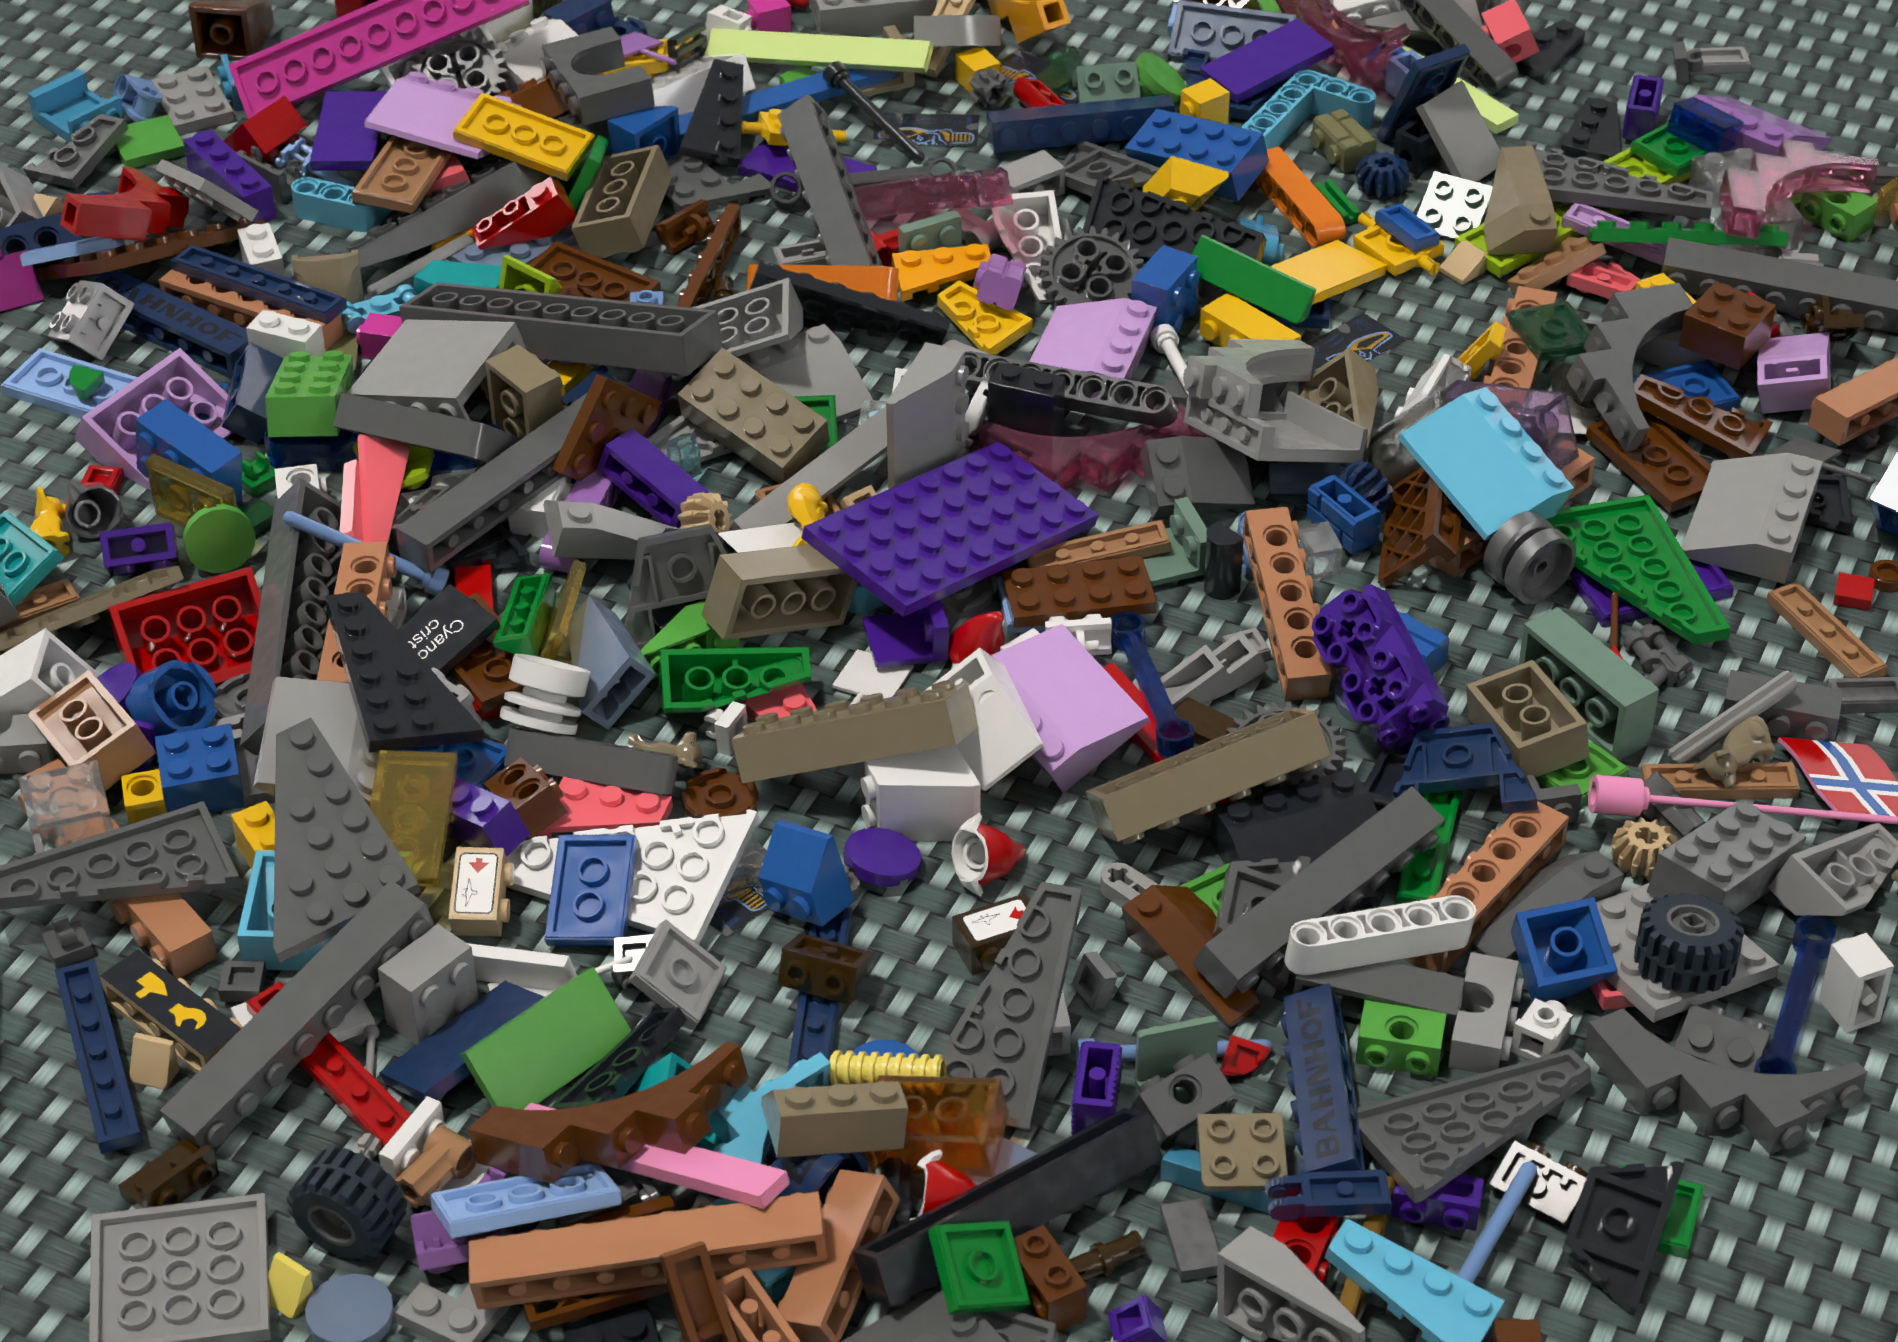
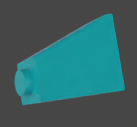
[414,260,501,295]

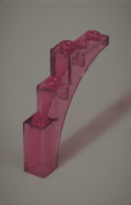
[1275,0,1411,86]
[1718,138,1879,239]
[854,166,1013,219]
[980,403,1206,492]

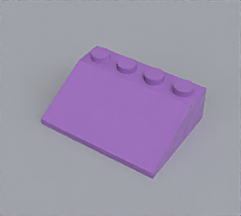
[1675,94,1832,180]

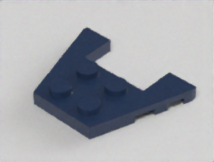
[1182,48,1293,120]
[1392,722,1538,814]

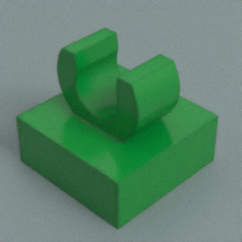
[242,451,276,498]

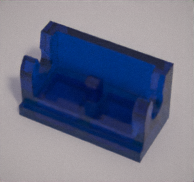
[1666,97,1744,157]

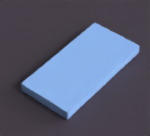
[0,348,138,418]
[431,1162,622,1238]

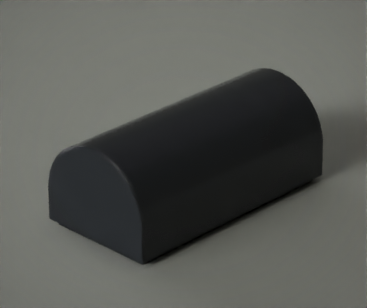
[1203,521,1244,600]

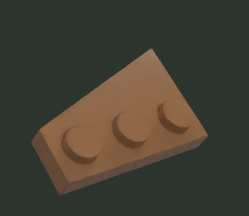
[1507,237,1606,294]

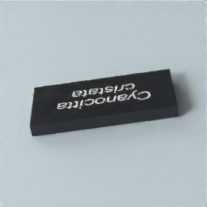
[397,584,500,676]

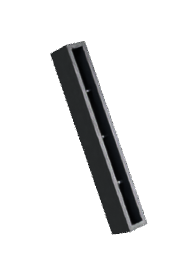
[853,1108,1163,1307]

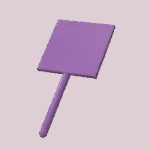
[620,32,676,65]

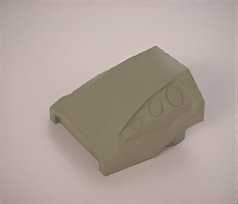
[292,249,364,328]

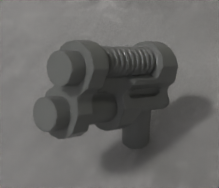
[1623,623,1693,688]

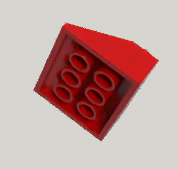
[109,567,261,686]

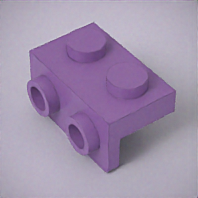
[410,1210,503,1273]

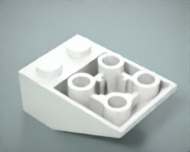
[925,647,1044,791]

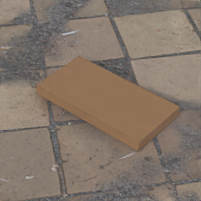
[352,135,454,214]

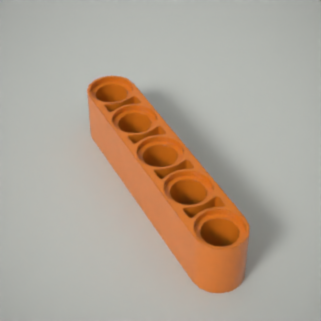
[1254,146,1346,248]
[746,264,899,302]

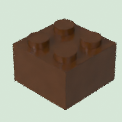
[1679,281,1776,370]

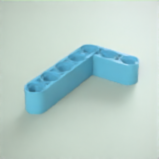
[1241,70,1376,149]
[291,177,392,232]

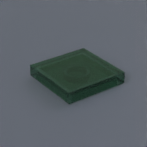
[1508,301,1591,361]

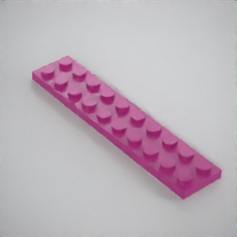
[228,0,530,119]

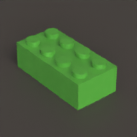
[265,350,355,437]

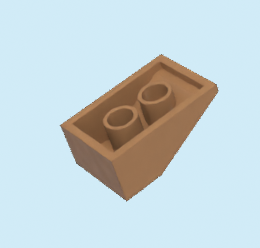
[27,669,156,798]

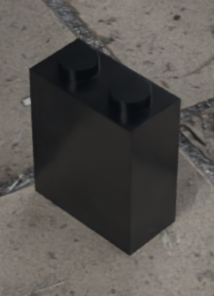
[988,362,1065,462]

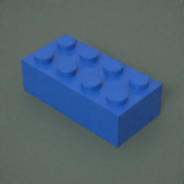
[1125,109,1269,202]

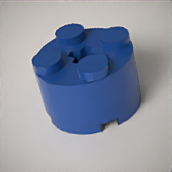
[125,660,217,736]

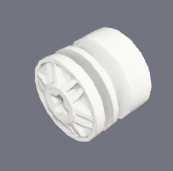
[499,654,591,735]

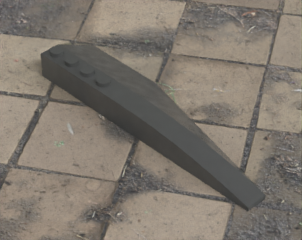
[334,109,611,268]

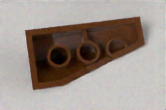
[1122,885,1260,1029]

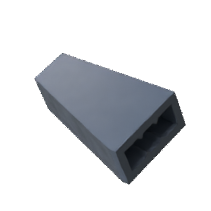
[566,596,656,730]

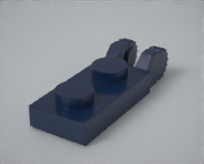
[1265,1169,1392,1221]

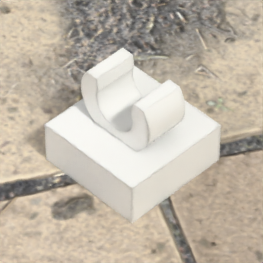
[704,701,748,756]

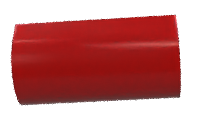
[1013,77,1066,108]

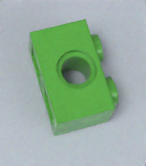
[1799,174,1878,242]
[1355,1000,1447,1077]

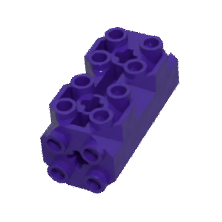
[1312,584,1450,754]

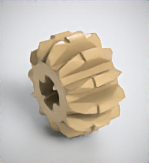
[677,492,733,532]
[1611,817,1678,882]

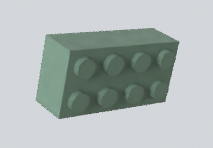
[1519,607,1659,760]

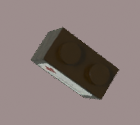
[952,893,1030,975]

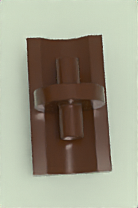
[655,199,715,253]

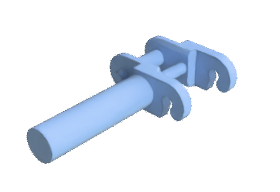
[275,138,353,187]

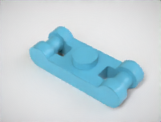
[341,284,417,334]

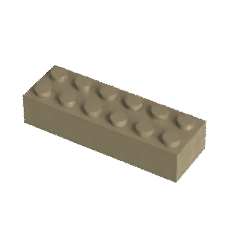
[731,680,978,783]
[1085,707,1331,844]

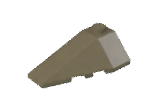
[1483,146,1558,255]
[1298,348,1379,466]

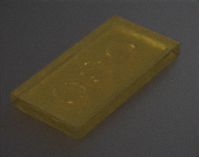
[369,750,458,887]

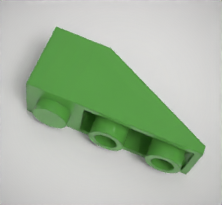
[640,599,740,679]

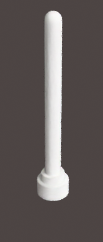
[1150,324,1189,395]

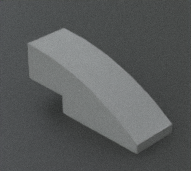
[1147,631,1269,714]

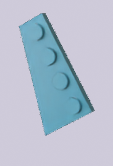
[1325,1219,1505,1342]

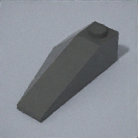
[1471,851,1624,960]

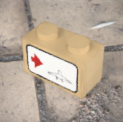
[449,847,514,937]

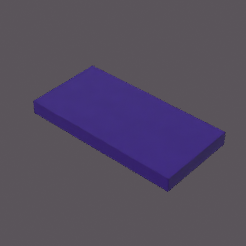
[1200,18,1334,104]
[310,91,387,171]
[738,139,877,196]
[1571,559,1734,628]

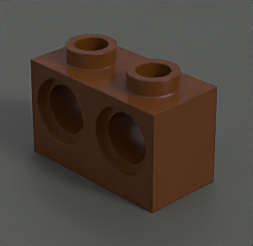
[483,757,567,839]
[1014,1225,1087,1332]

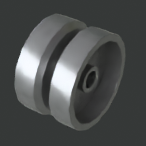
[1483,511,1577,604]

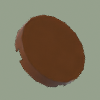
[682,768,758,819]

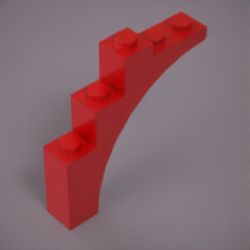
[60,167,190,241]

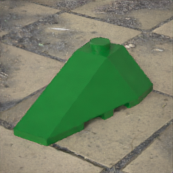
[659,647,811,713]

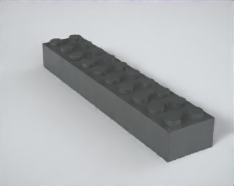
[399,282,722,377]
[240,478,343,756]

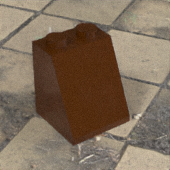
[188,0,274,61]

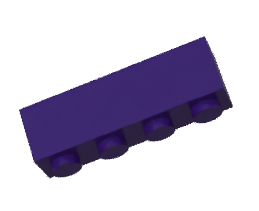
[183,129,276,222]

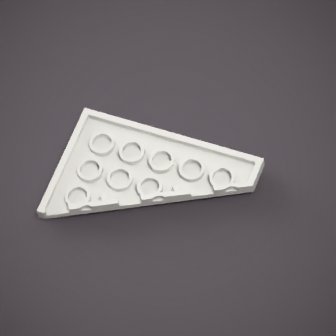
[506,809,759,945]

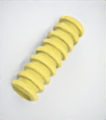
[829,1050,947,1092]

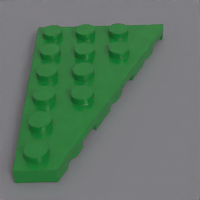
[1545,495,1731,645]

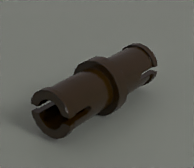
[1069,1230,1146,1282]

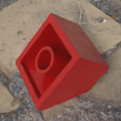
[223,95,307,163]

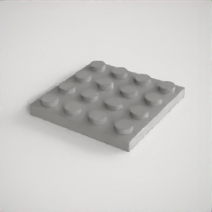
[1596,883,1779,1022]
[89,1193,271,1342]

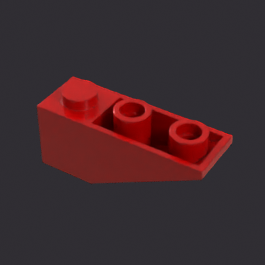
[471,177,576,249]

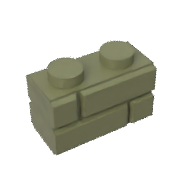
[1310,109,1377,174]

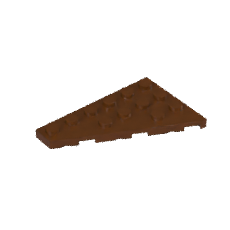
[36,217,265,281]

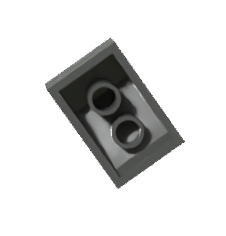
[1140,436,1255,520]

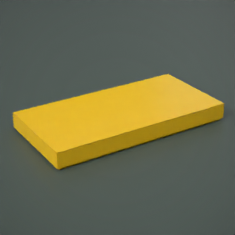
[453,92,595,181]
[1270,240,1387,305]

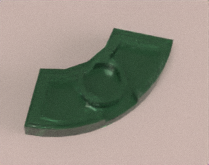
[1036,45,1082,96]

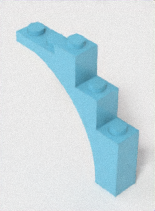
[709,1052,831,1302]

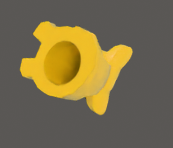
[787,483,828,546]
[30,486,70,557]

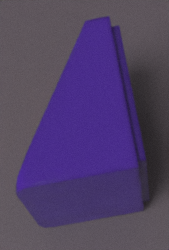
[1107,1294,1168,1342]

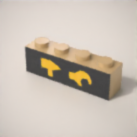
[100,950,243,1074]

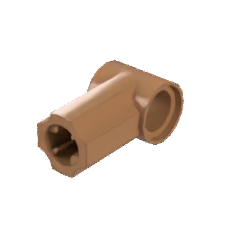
[395,1126,477,1208]

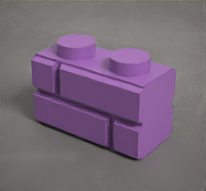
[973,253,1027,311]

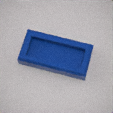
[1374,204,1441,252]

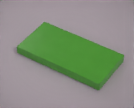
[460,967,632,1110]

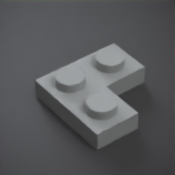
[395,1282,511,1342]

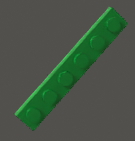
[1587,220,1789,246]

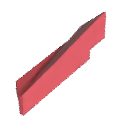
[340,433,410,542]

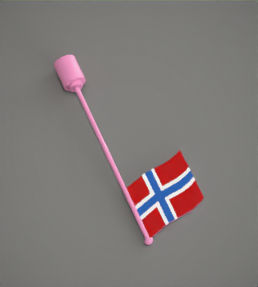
[1588,737,1898,825]

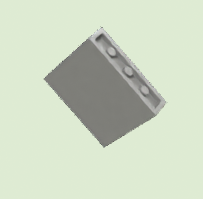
[347,319,527,420]
[1183,391,1368,463]

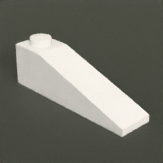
[990,190,1068,304]

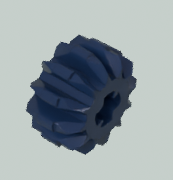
[1356,151,1410,200]
[1338,459,1394,514]

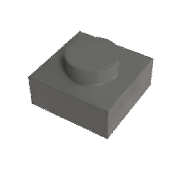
[218,961,267,1002]

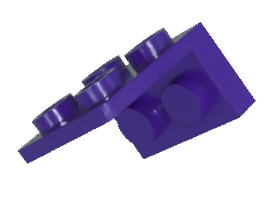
[863,600,949,668]

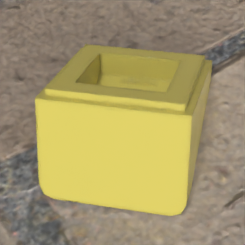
[268,1252,314,1319]

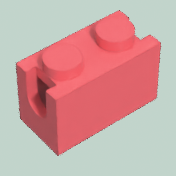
[1481,0,1540,63]

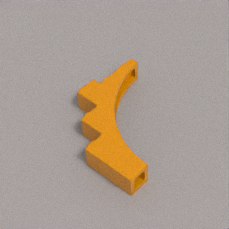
[988,0,1071,44]

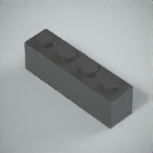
[1293,961,1464,1040]

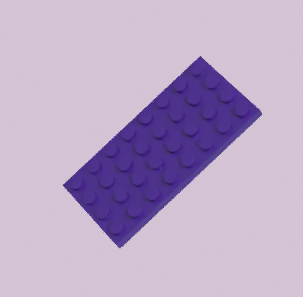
[801,441,1098,617]

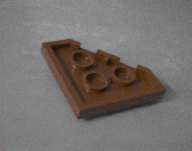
[552,374,661,481]

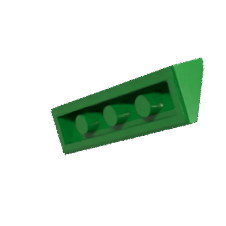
[1192,235,1317,324]
[493,573,556,656]

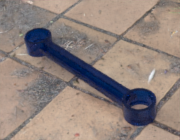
[1111,612,1194,758]
[1754,915,1836,1074]

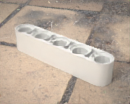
[1284,895,1476,975]

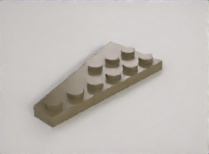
[0,566,184,654]

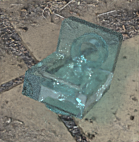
[666,433,702,478]

